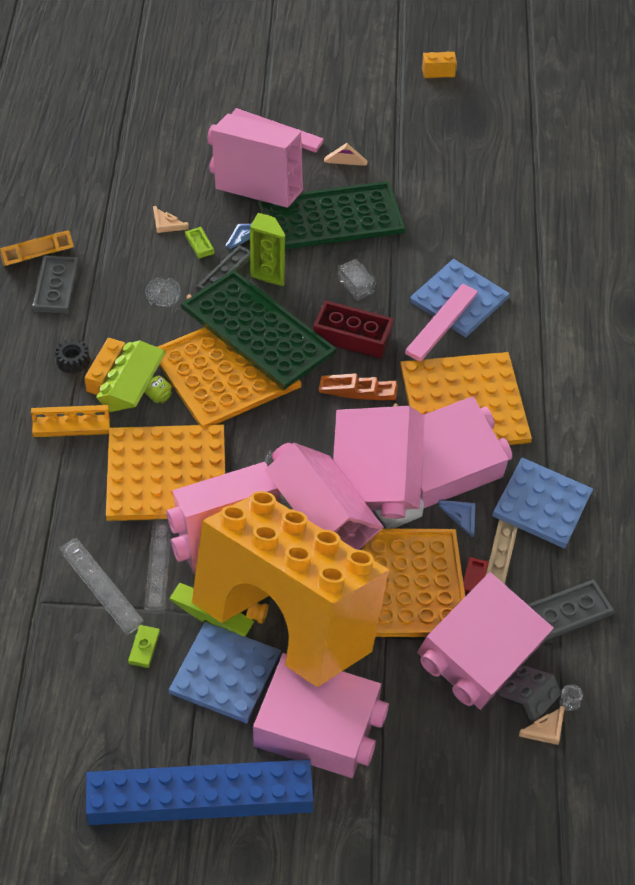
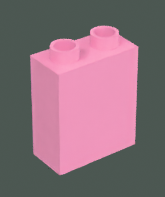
[207,114,303,207]
[421,396,512,509]
[333,406,425,519]
[265,443,384,550]
[166,462,281,575]
[417,572,553,710]
[253,653,389,778]

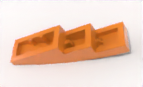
[319,374,398,400]

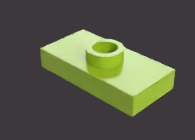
[185,227,214,259]
[128,625,160,668]

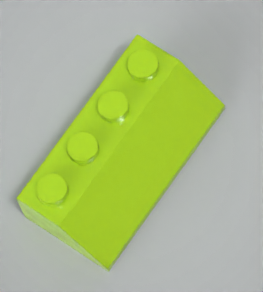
[250,213,285,286]
[96,340,166,412]

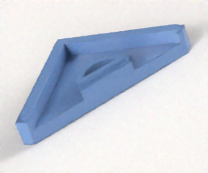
[226,224,251,250]
[439,500,476,537]

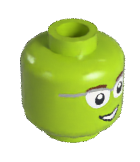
[144,375,172,403]

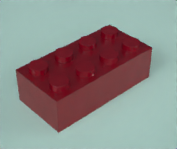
[313,300,394,359]

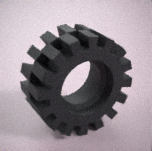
[55,339,90,374]

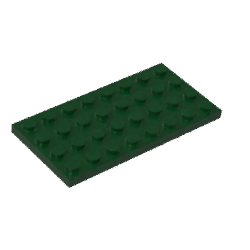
[257,181,405,249]
[181,270,336,390]

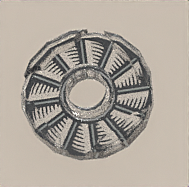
[145,277,181,307]

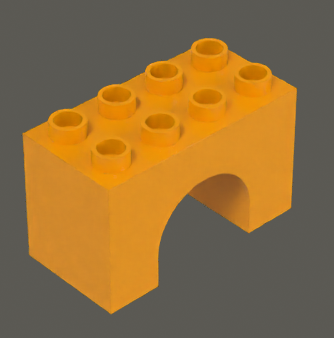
[192,491,389,688]

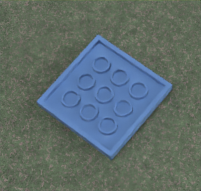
[409,259,510,338]
[492,458,593,549]
[169,622,281,724]

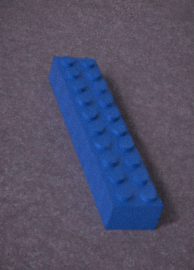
[86,760,313,825]

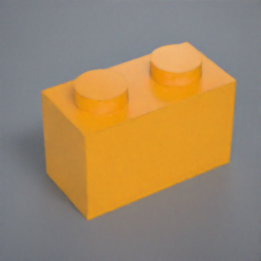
[422,52,457,78]

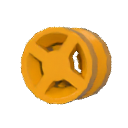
[246,603,269,624]

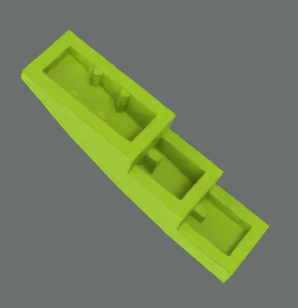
[169,583,254,637]

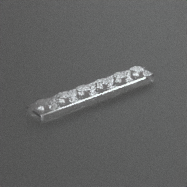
[144,519,172,613]
[59,537,144,635]

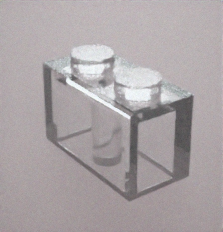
[338,259,376,301]

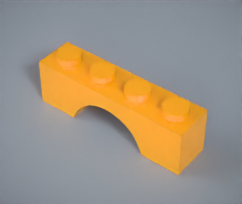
[0,230,74,266]

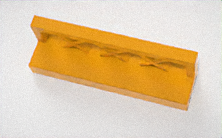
[31,405,110,437]

